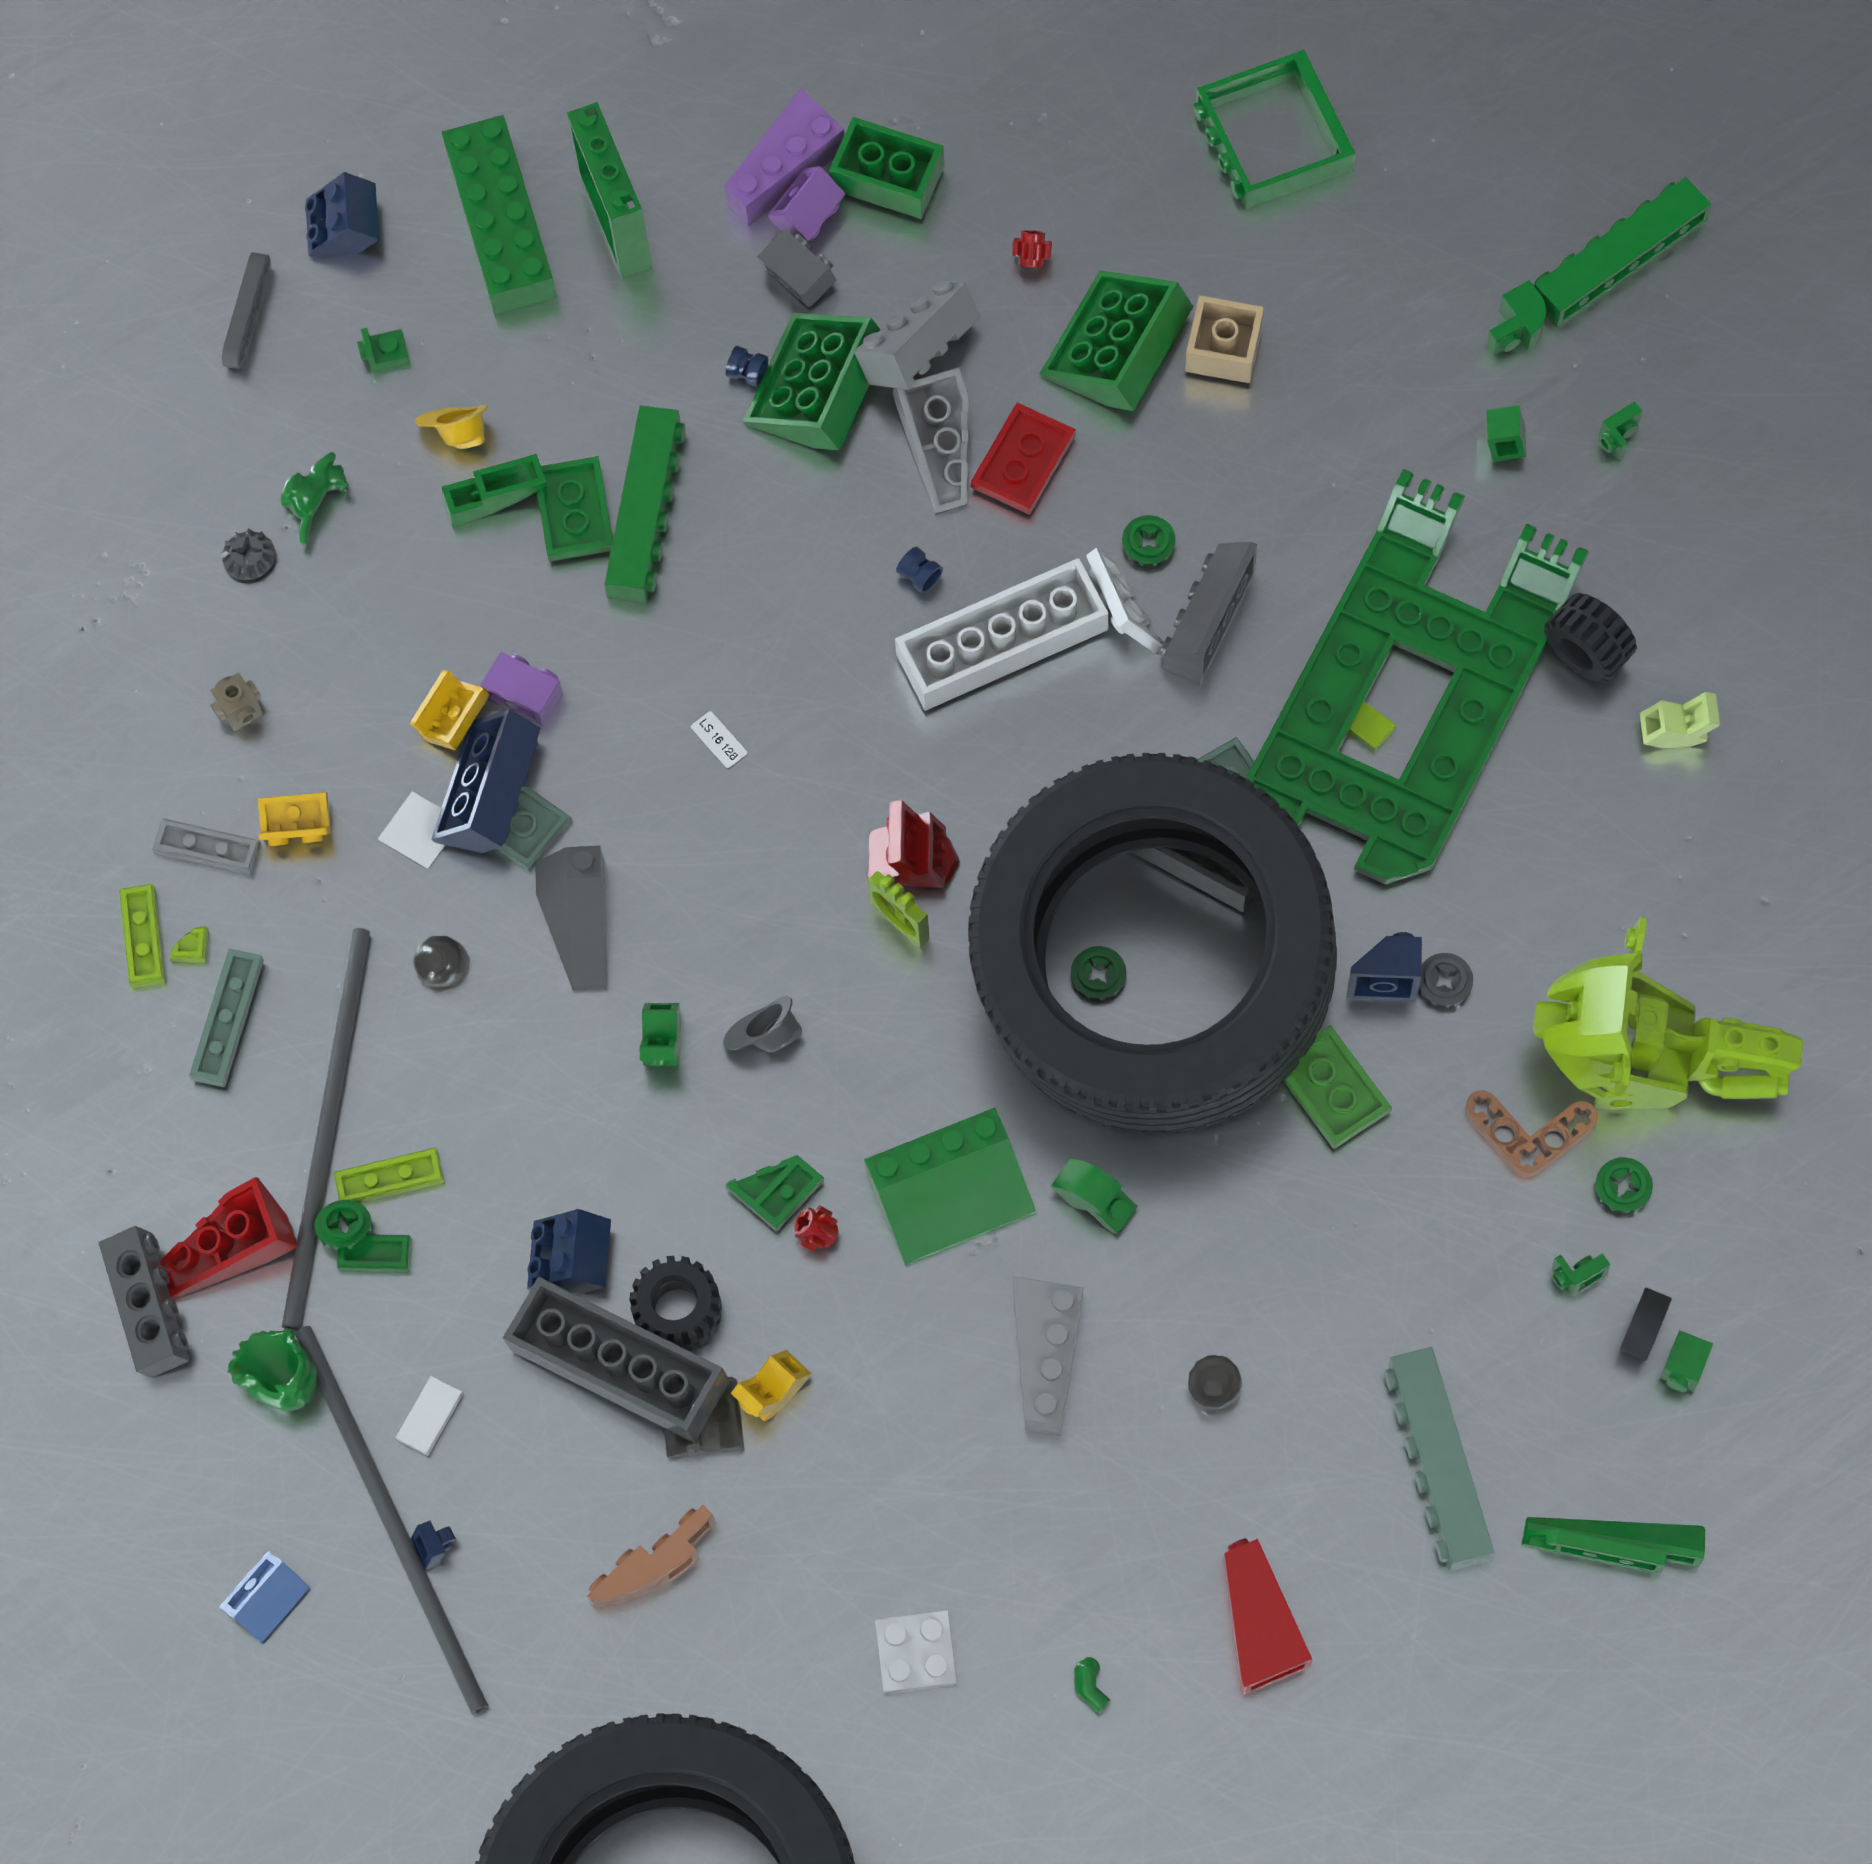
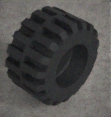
[1544,593,1637,683]
[629,1255,722,1351]

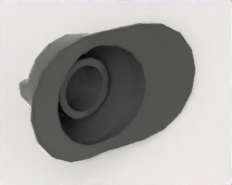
[723,996,802,1053]

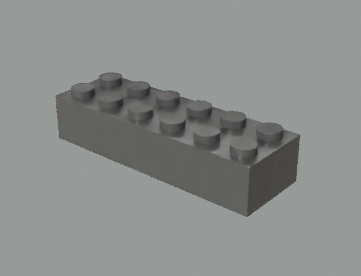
[503,1277,730,1443]

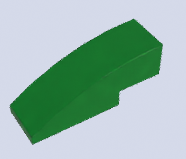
[441,454,547,527]

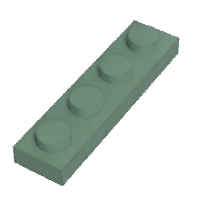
[189,948,264,1088]

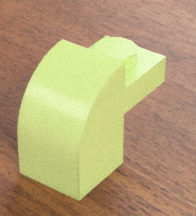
[1640,692,1720,749]

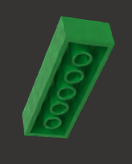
[441,115,557,315]

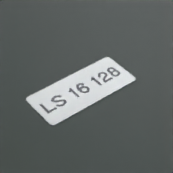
[690,711,748,768]

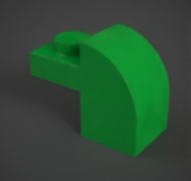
[1486,280,1546,356]
[639,1003,680,1066]
[1051,1158,1138,1234]

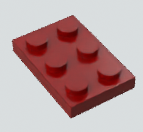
[970,402,1076,515]

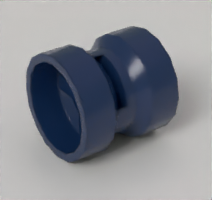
[725,345,769,387]
[896,546,943,593]

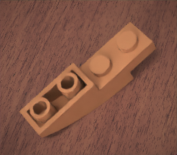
[587,1505,715,1609]

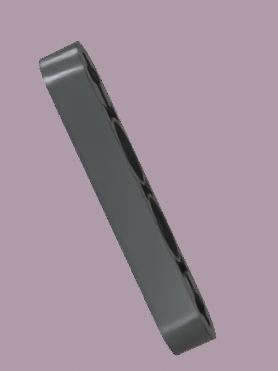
[222,252,271,369]

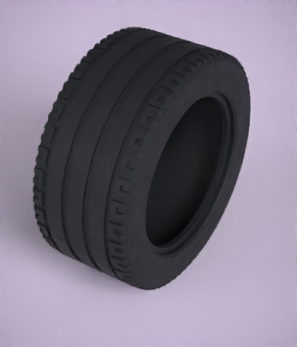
[968,753,1337,1133]
[475,1713,855,1864]

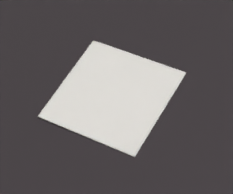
[378,791,445,869]

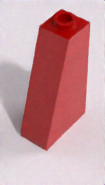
[1223,1538,1312,1695]

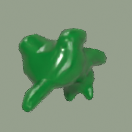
[281,452,349,545]

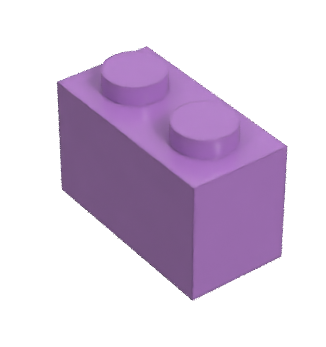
[767,166,845,242]
[480,652,563,726]

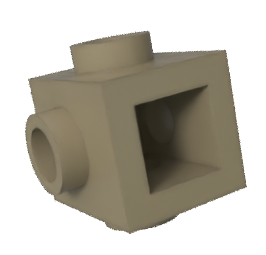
[210,672,263,732]

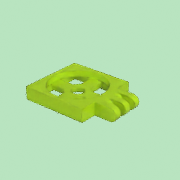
[868,870,930,948]

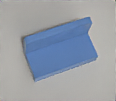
[220,1552,309,1642]

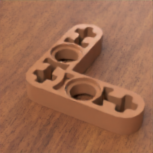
[1465,1090,1598,1178]

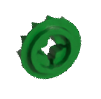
[1122,515,1176,566]
[1071,946,1126,1001]
[1595,1157,1653,1214]
[314,1200,371,1251]

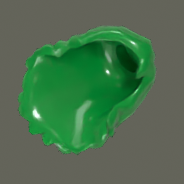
[227,1328,317,1412]

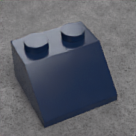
[1346,932,1422,1001]

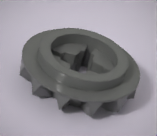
[221,528,275,580]
[1419,953,1473,1008]

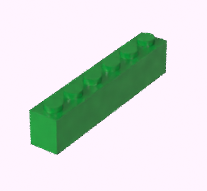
[1534,177,1711,327]
[604,405,685,603]

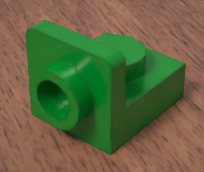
[357,328,410,372]
[1598,401,1643,460]
[1551,1253,1611,1297]

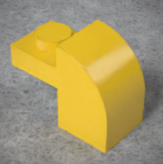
[731,1350,812,1422]

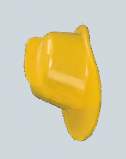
[415,405,488,449]

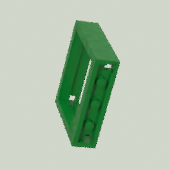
[1193,50,1356,209]
[567,102,652,279]

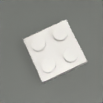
[875,1610,957,1695]

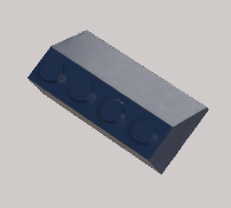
[431,709,541,853]

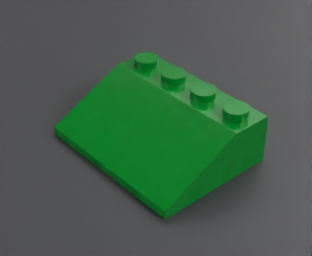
[1039,270,1194,411]
[742,313,881,450]
[864,1107,1036,1266]

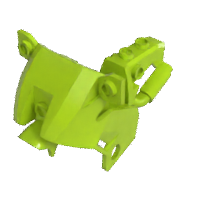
[1534,917,1803,1109]

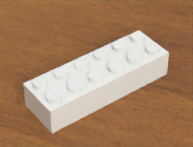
[895,558,1108,711]

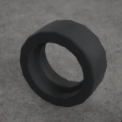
[1620,1287,1672,1361]

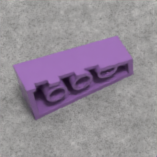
[724,88,844,226]

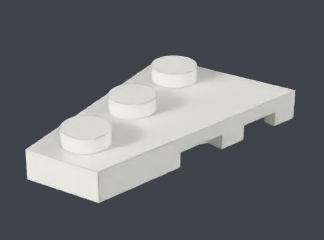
[1086,548,1164,654]

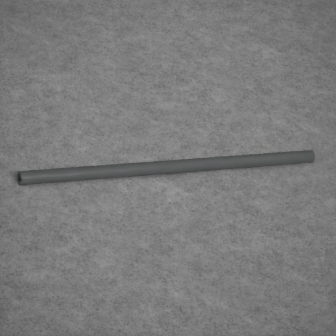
[281,928,370,1330]
[295,1326,488,1714]

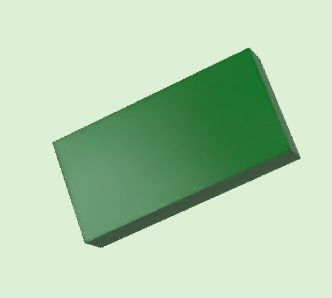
[337,1234,412,1273]

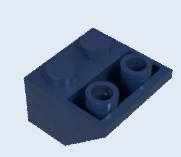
[305,172,379,258]
[527,1209,611,1293]

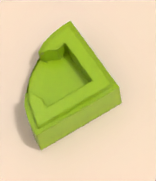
[170,926,209,963]

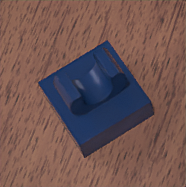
[411,1520,456,1570]

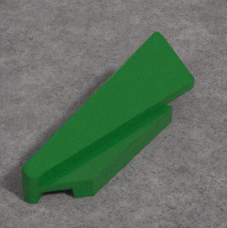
[1521,1517,1706,1574]

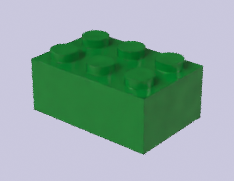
[829,117,945,219]

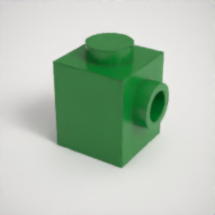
[1486,405,1526,462]
[1660,1330,1713,1392]

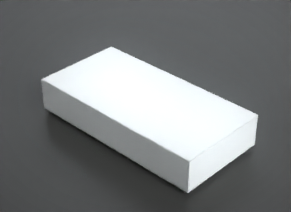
[395,1376,463,1457]

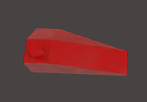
[160,1177,298,1300]

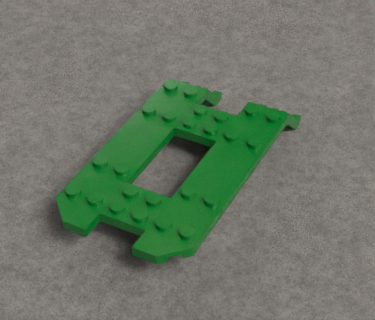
[1245,469,1589,884]

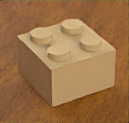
[1185,295,1264,383]

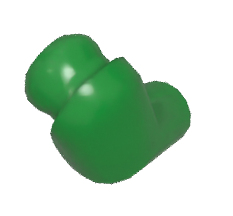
[1074,1657,1111,1714]

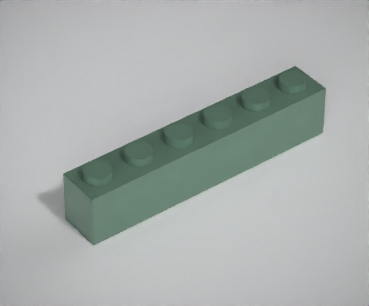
[1384,1347,1495,1572]

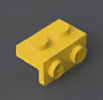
[410,670,490,750]
[257,792,331,846]

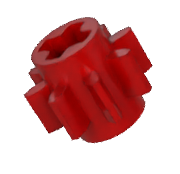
[1012,230,1052,267]
[794,1205,838,1252]

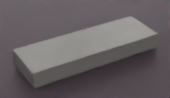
[152,818,261,875]

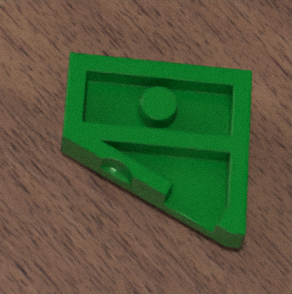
[726,1155,824,1232]

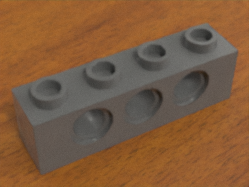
[98,1226,189,1377]

